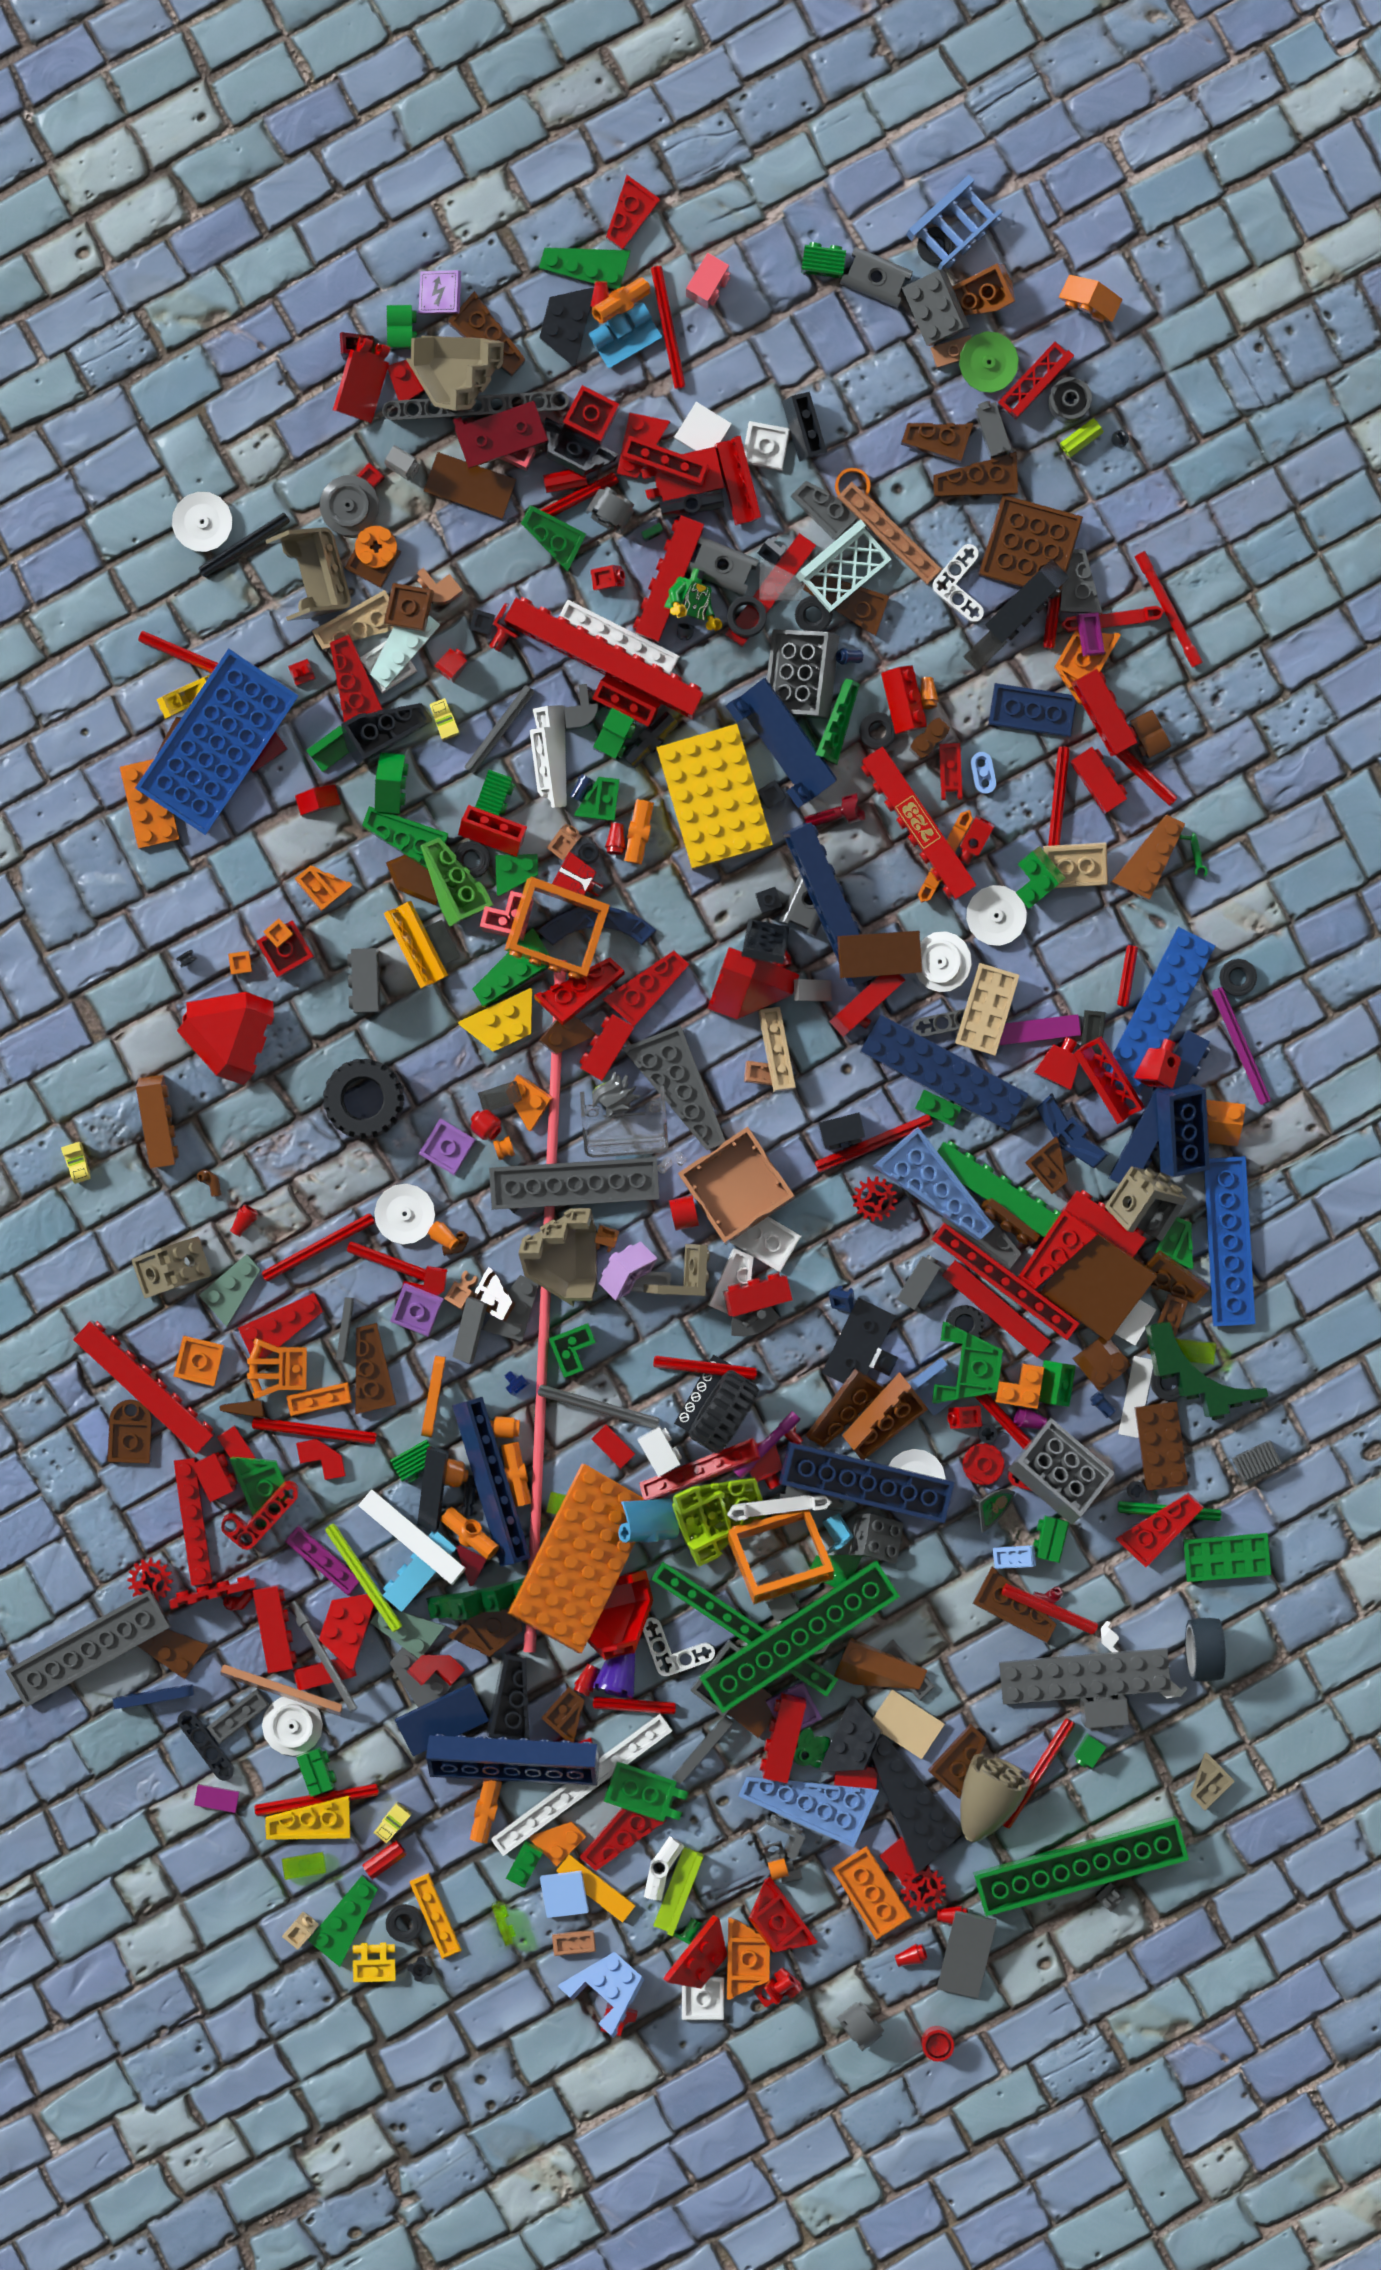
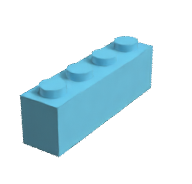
[382,1530,456,1612]

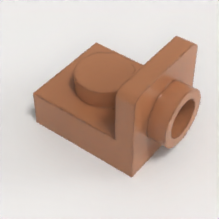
[547,824,582,860]

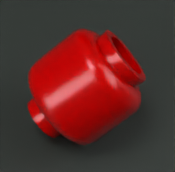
[471,1109,502,1140]

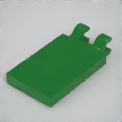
[603,1761,689,1822]

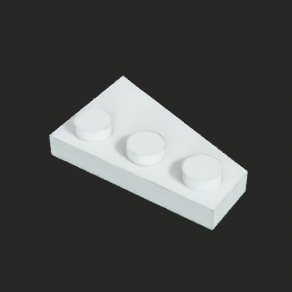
[708,1248,753,1314]

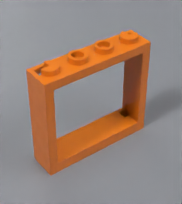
[504,877,610,979]
[728,1509,834,1604]

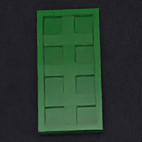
[1183,1533,1271,1582]

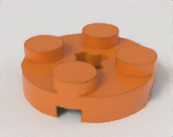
[355,526,397,569]

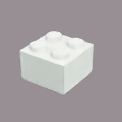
[638,1426,682,1477]

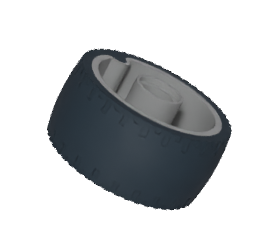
[1185,1618,1226,1682]

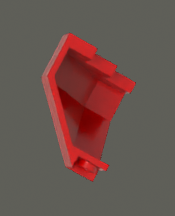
[707,947,799,1020]
[177,992,274,1085]
[587,1570,653,1661]

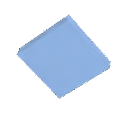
[540,1871,589,1918]

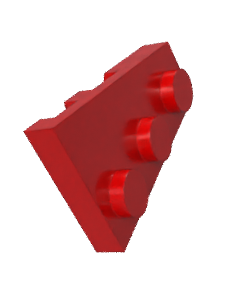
[606,175,660,250]
[617,412,670,479]

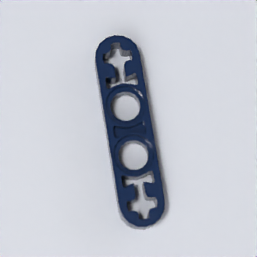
[112,1684,195,1709]

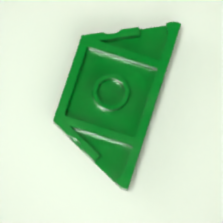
[230,1457,290,1527]

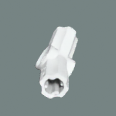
[644,1836,685,1901]

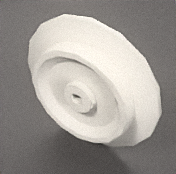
[172,492,232,552]
[966,885,1027,946]
[916,932,972,992]
[374,1184,435,1244]
[888,1449,946,1479]
[262,1697,323,1756]

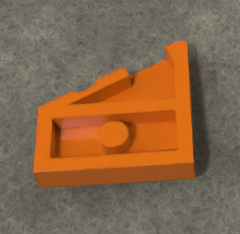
[294,865,353,912]
[507,1074,553,1131]
[528,1821,586,1867]

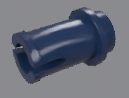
[836,648,863,665]
[569,774,593,802]
[1090,1391,1116,1419]

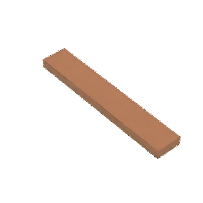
[837,482,942,585]
[221,1665,343,1716]

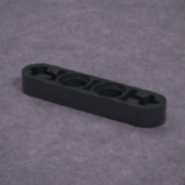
[177,1710,234,1781]

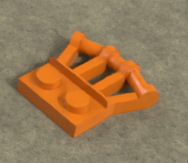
[247,1338,307,1399]

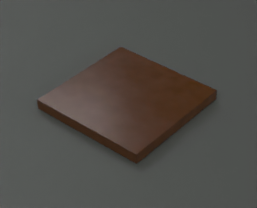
[979,495,1083,598]
[1040,1233,1158,1341]

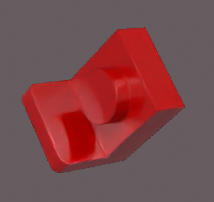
[590,565,625,591]
[947,1406,982,1429]

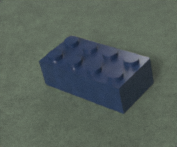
[1156,1083,1210,1177]

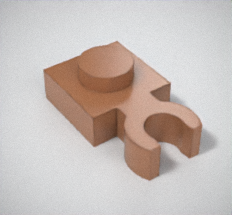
[444,1271,479,1311]

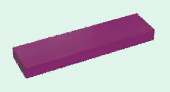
[999,1014,1081,1045]
[285,1525,360,1596]

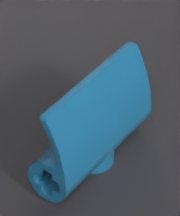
[588,302,662,368]
[618,1499,679,1543]

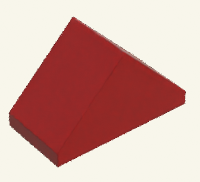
[295,784,341,816]

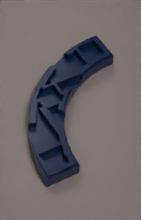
[538,907,656,946]

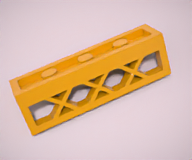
[384,901,448,988]

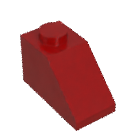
[435,648,468,683]

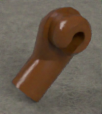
[197,1170,221,1197]
[442,1231,469,1256]

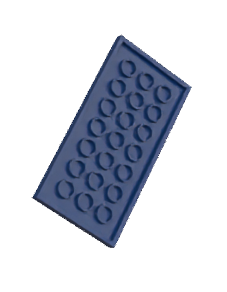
[135,648,299,835]

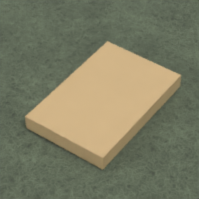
[1043,842,1108,888]
[872,1689,945,1759]

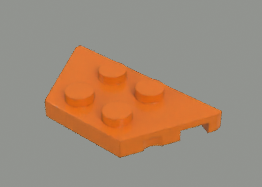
[1054,630,1121,705]
[727,1917,770,2000]

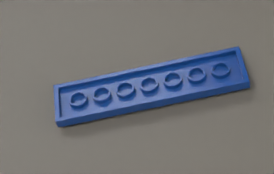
[1105,926,1216,1095]
[1204,1156,1255,1327]

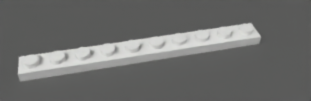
[491,1714,673,1856]

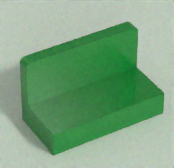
[306,726,350,772]
[1039,1360,1076,1407]

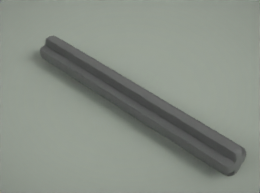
[465,686,535,774]

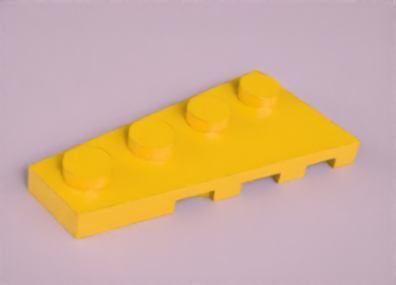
[265,1796,351,1840]

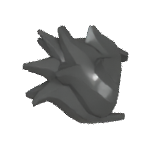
[592,1072,640,1117]

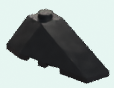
[341,703,432,766]

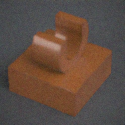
[594,1225,620,1252]

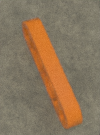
[421,1355,446,1438]

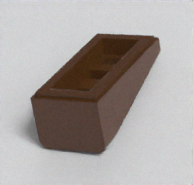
[219,1400,265,1418]

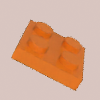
[173,1336,225,1386]

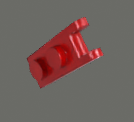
[939,743,962,801]

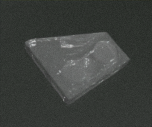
[759,559,802,601]

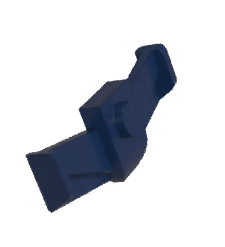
[1036,1093,1110,1168]

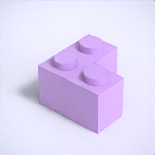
[599,1242,657,1300]

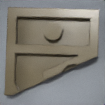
[1190,1752,1235,1810]

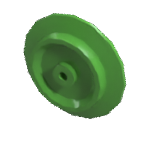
[959,331,1019,393]

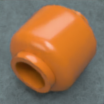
[445,1458,469,1488]

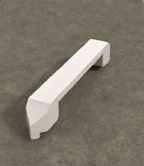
[727,1493,832,1521]
[1101,1621,1187,1698]

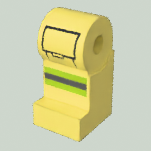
[430,698,460,741]
[61,1142,91,1184]
[373,1801,412,1843]

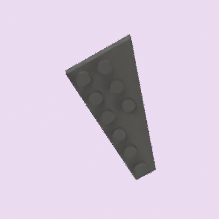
[622,1025,725,1150]

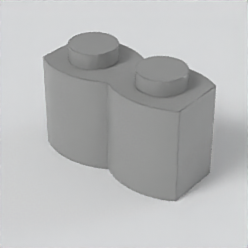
[384,445,419,480]

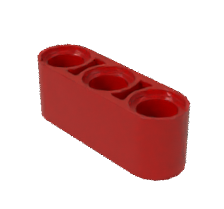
[293,1658,357,1690]

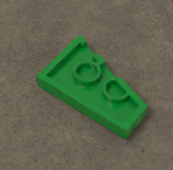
[521,505,586,571]

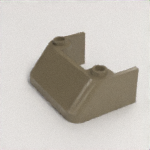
[266,527,351,621]

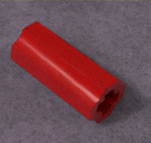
[543,470,588,493]
[362,1840,407,1880]

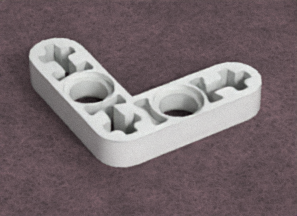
[932,544,984,623]
[643,1617,715,1676]

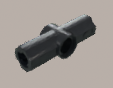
[659,489,724,520]
[622,711,679,768]

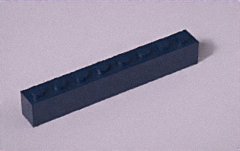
[783,823,877,987]
[1108,1030,1211,1184]
[452,1396,531,1567]

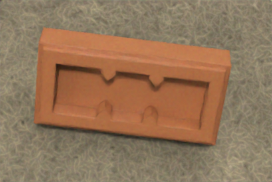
[930,335,971,368]
[744,1061,772,1086]
[552,1930,596,1956]

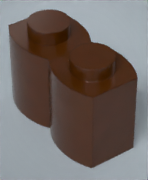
[1129,709,1172,759]
[909,718,950,760]

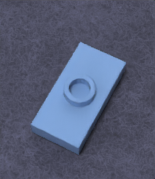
[993,1545,1036,1569]

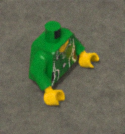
[664,568,722,631]

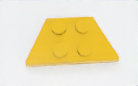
[458,988,532,1052]

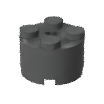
[1048,377,1092,423]
[585,487,634,533]
[837,2002,884,2052]

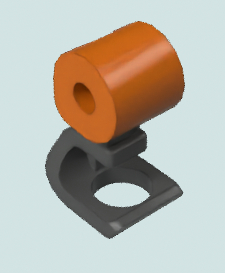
[763,1841,789,1880]

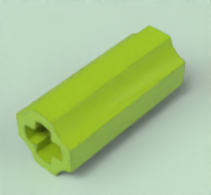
[1060,418,1104,458]

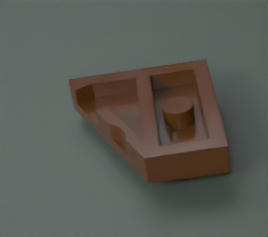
[539,1016,596,1054]
[541,1686,585,1743]

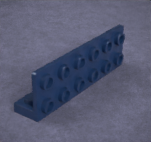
[725,678,837,808]

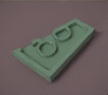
[199,1254,261,1327]
[370,1608,446,1658]

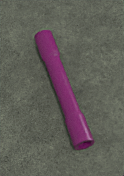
[733,1411,801,1479]

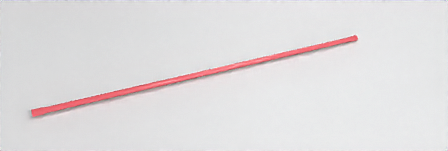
[523,960,567,1653]

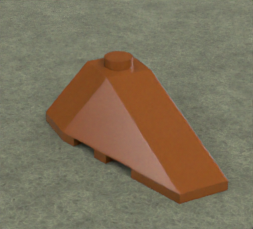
[952,263,1016,316]
[834,1638,927,1690]

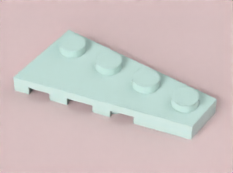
[370,615,441,689]

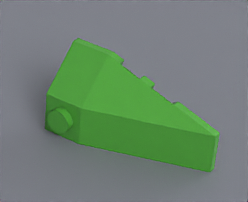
[421,838,493,927]

